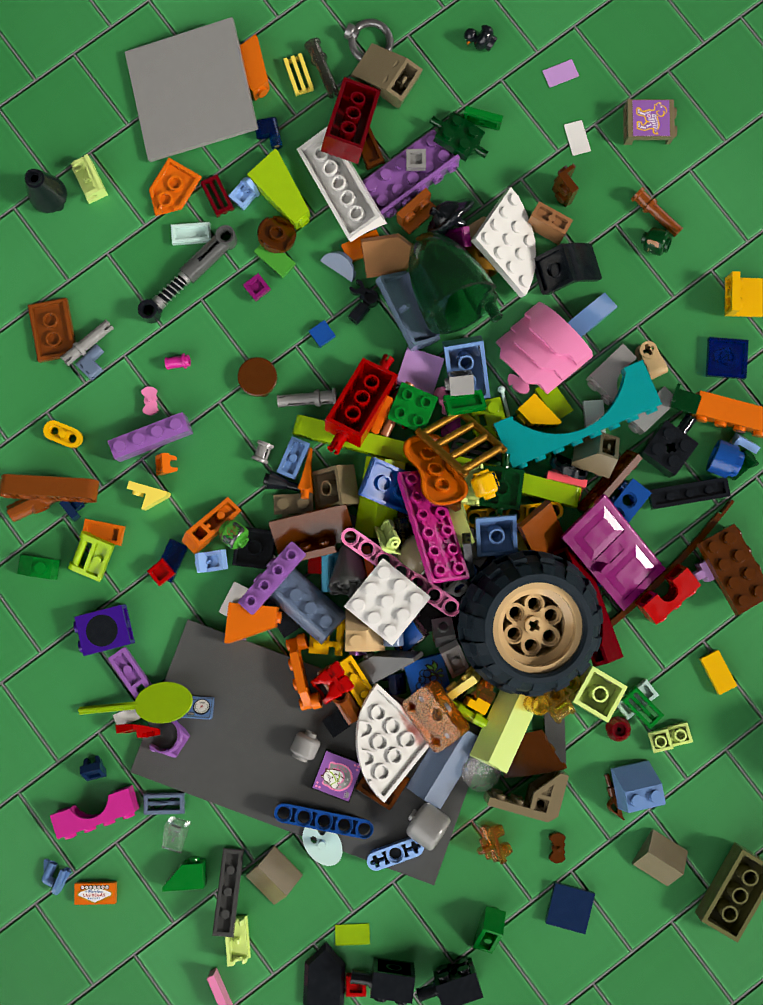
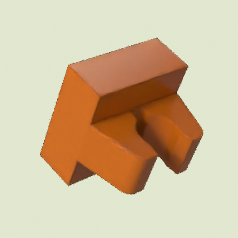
[155,453,178,476]

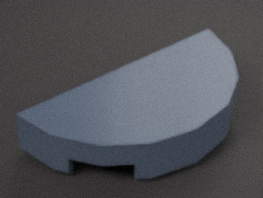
[320,251,356,282]

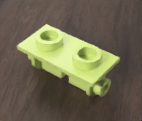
[374,519,401,555]

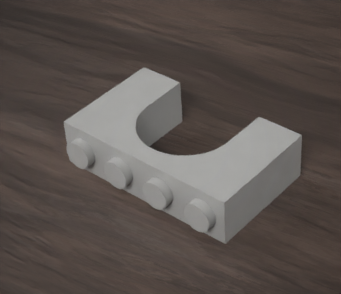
[586,344,673,435]

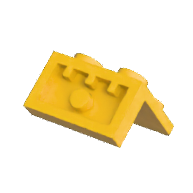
[725,271,763,317]

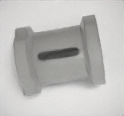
[251,440,274,464]

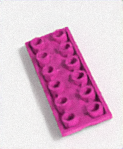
[397,470,470,584]

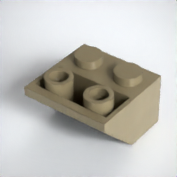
[571,432,620,478]

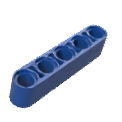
[274,803,374,839]

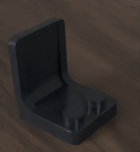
[534,243,602,295]

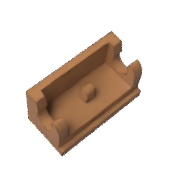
[528,201,573,245]

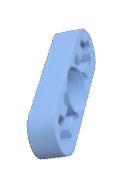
[367,837,424,871]

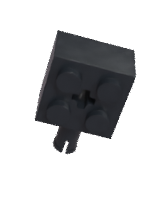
[638,414,699,478]
[350,957,415,1005]
[416,958,484,1005]

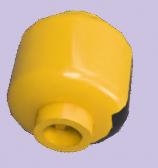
[470,469,500,500]

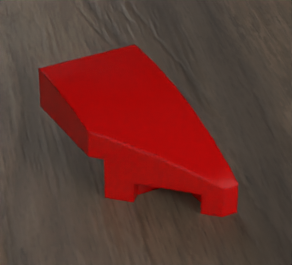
[115,724,160,738]

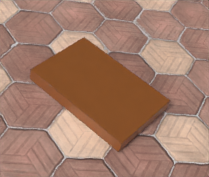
[28,298,76,363]
[517,500,566,554]

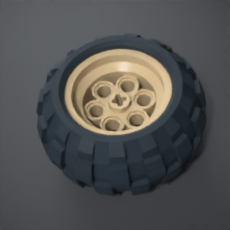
[457,550,603,696]

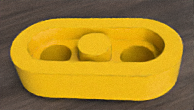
[43,420,83,448]

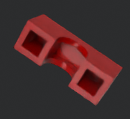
[635,564,701,625]

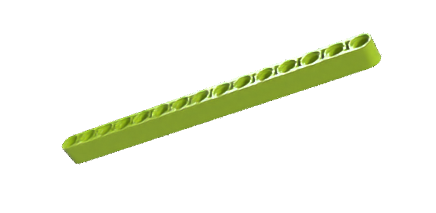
[292,415,582,508]

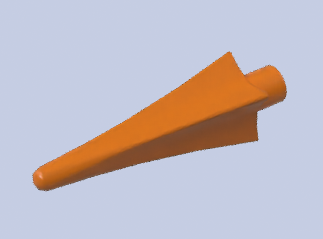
[298,448,313,500]

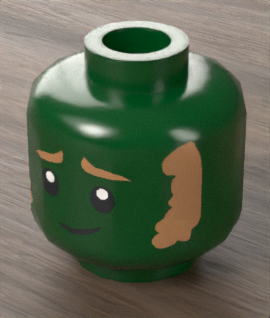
[641,227,672,256]

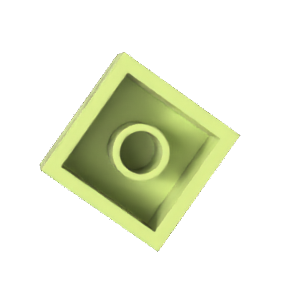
[567,665,628,722]

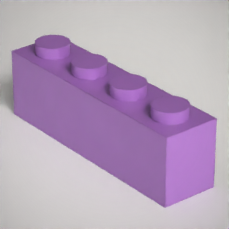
[108,412,193,462]

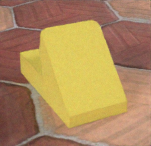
[127,481,171,511]

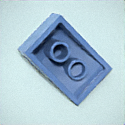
[442,335,491,399]

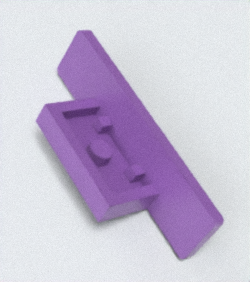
[238,542,306,615]

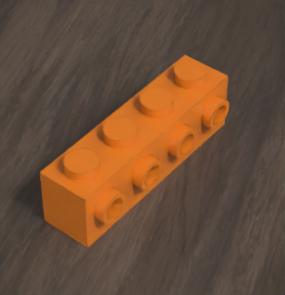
[690,390,763,438]

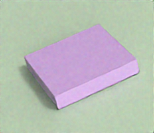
[397,347,444,395]

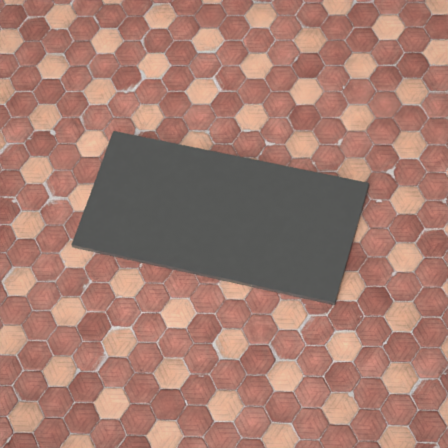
[130,619,482,885]

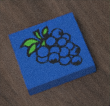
[404,653,450,703]

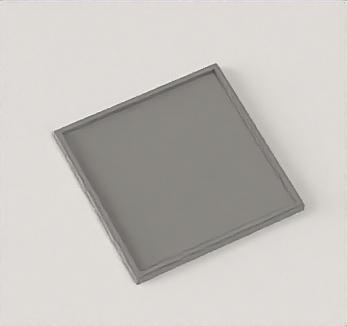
[125,17,258,162]

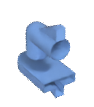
[42,858,72,895]

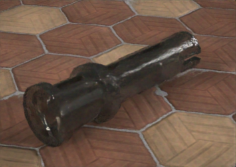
[304,38,339,98]

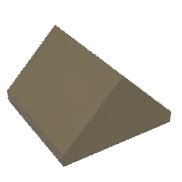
[632,829,688,886]
[246,845,303,905]

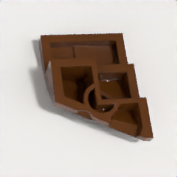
[503,729,567,778]

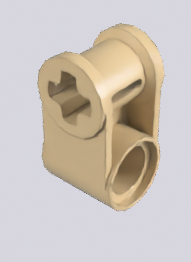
[635,341,668,380]

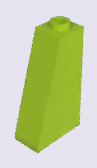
[247,148,310,230]

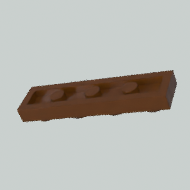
[576,450,643,514]

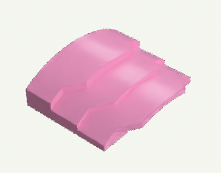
[496,302,593,394]

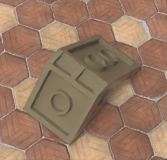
[484,770,569,822]

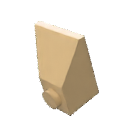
[345,609,385,652]

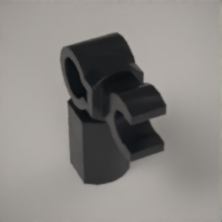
[347,279,379,325]

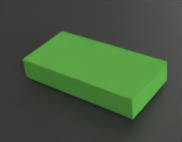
[254,244,296,278]

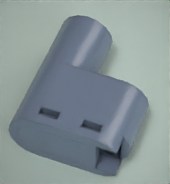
[75,344,104,381]

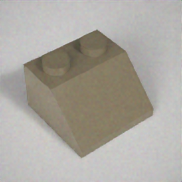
[312,464,359,509]

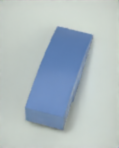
[568,293,617,338]

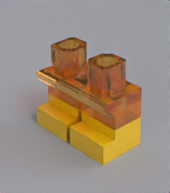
[463,677,496,715]

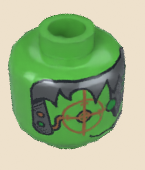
[219,520,249,549]

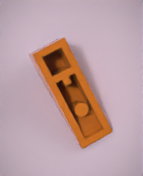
[182,497,242,554]

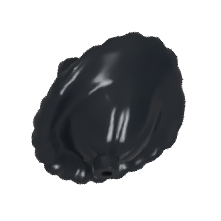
[427,198,474,236]

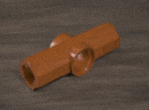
[6,499,59,522]
[317,663,360,725]

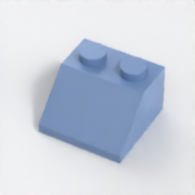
[610,760,666,813]

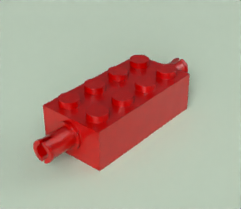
[325,354,398,455]

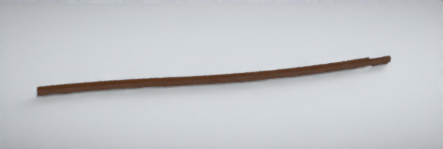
[610,499,735,626]

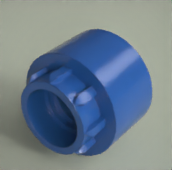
[706,439,745,478]

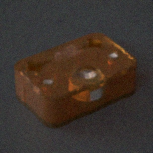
[402,680,470,753]

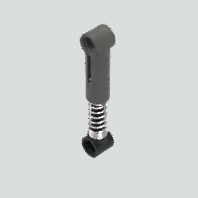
[138,225,237,324]

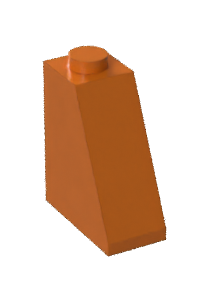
[240,34,270,101]
[224,602,282,643]

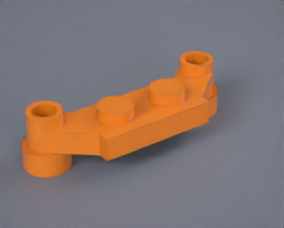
[286,633,323,711]

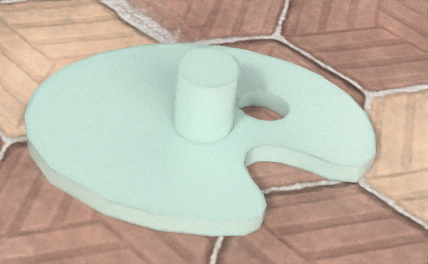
[302,827,343,866]

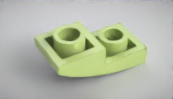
[448,504,475,548]
[648,721,693,753]

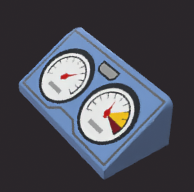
[181,696,215,719]

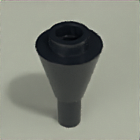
[263,470,299,492]

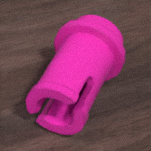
[165,353,191,370]

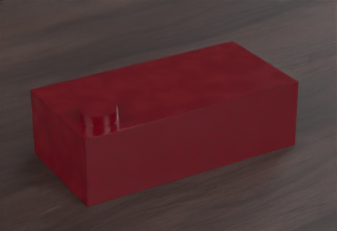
[321,77,381,164]

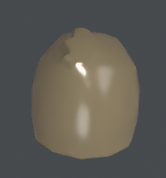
[396,535,425,575]

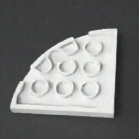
[471,187,536,298]
[355,683,436,803]

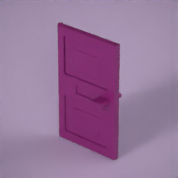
[560,494,665,611]

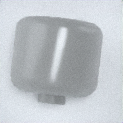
[406,803,451,851]

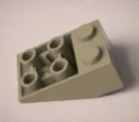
[351,43,423,109]

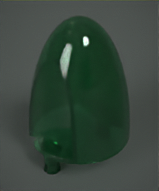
[408,232,503,335]

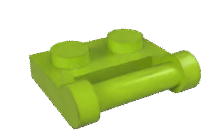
[68,531,115,582]

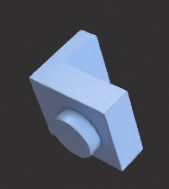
[195,549,228,573]

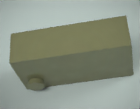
[695,842,763,943]

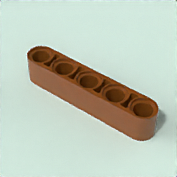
[0,474,99,503]

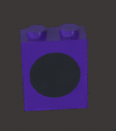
[73,604,135,656]

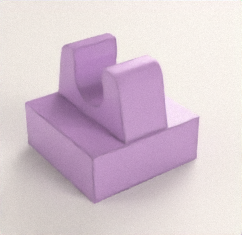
[692,561,715,582]

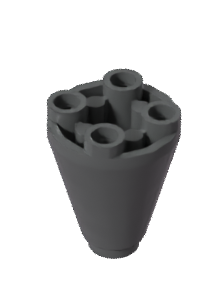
[329,540,367,598]

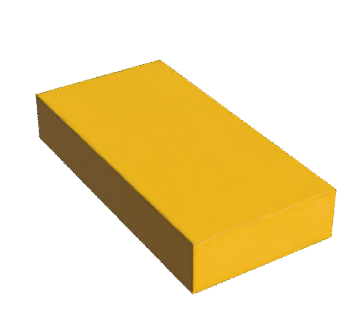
[699,649,737,695]

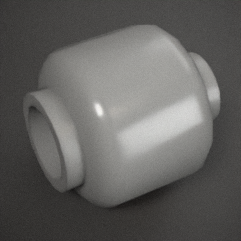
[290,730,320,762]

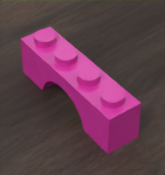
[50,785,140,840]

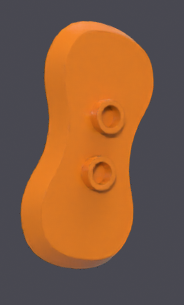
[403,434,468,506]

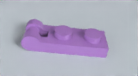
[108,647,153,699]

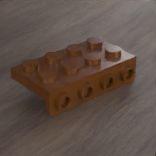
[696,523,763,616]

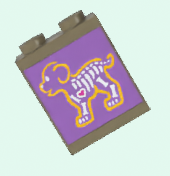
[623,99,677,145]

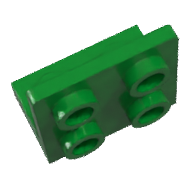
[387,382,438,435]

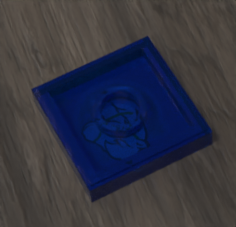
[706,337,749,380]

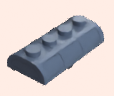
[375,271,441,351]
[269,568,345,645]

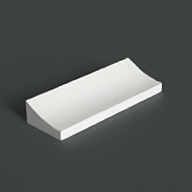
[297,126,387,242]

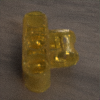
[523,676,581,724]

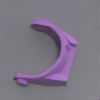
[149,720,190,758]

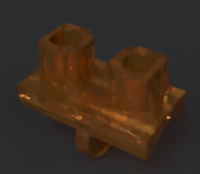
[477,824,513,864]

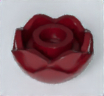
[605,716,631,742]

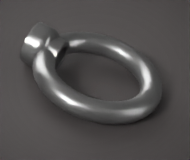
[344,19,394,61]

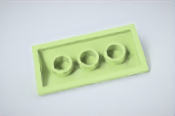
[469,690,540,774]

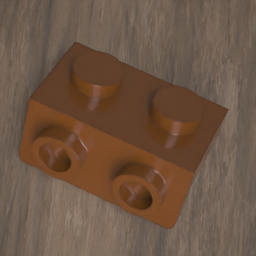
[552,163,579,207]

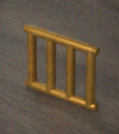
[415,413,508,478]

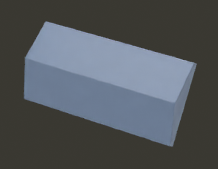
[406,718,478,809]

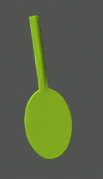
[78,682,193,724]

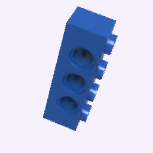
[610,478,652,523]

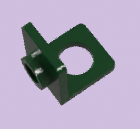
[669,383,701,414]
[730,449,759,480]

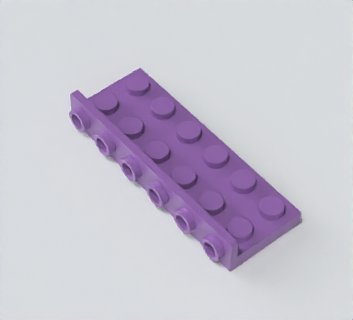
[363,129,460,230]

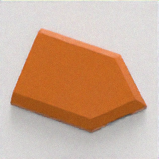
[149,158,202,216]

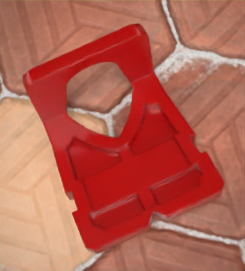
[310,661,355,704]

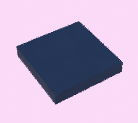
[545,881,595,934]

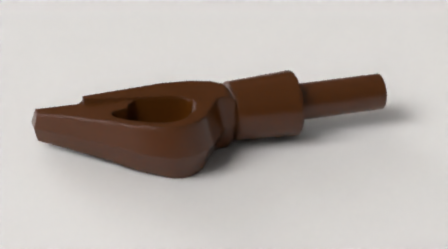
[604,773,625,820]

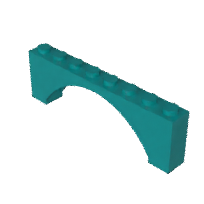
[492,360,662,469]

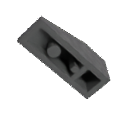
[358,650,424,685]

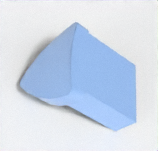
[228,177,260,211]
[729,433,761,454]

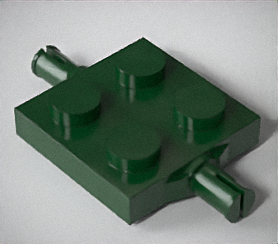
[429,111,489,162]
[479,453,525,516]

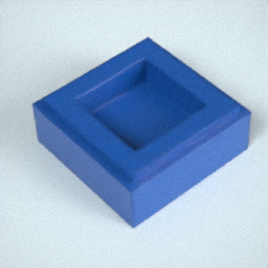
[309,320,336,348]

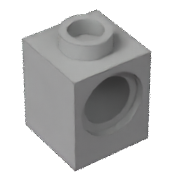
[445,370,474,396]

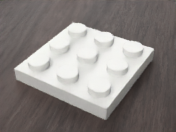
[344,558,431,646]

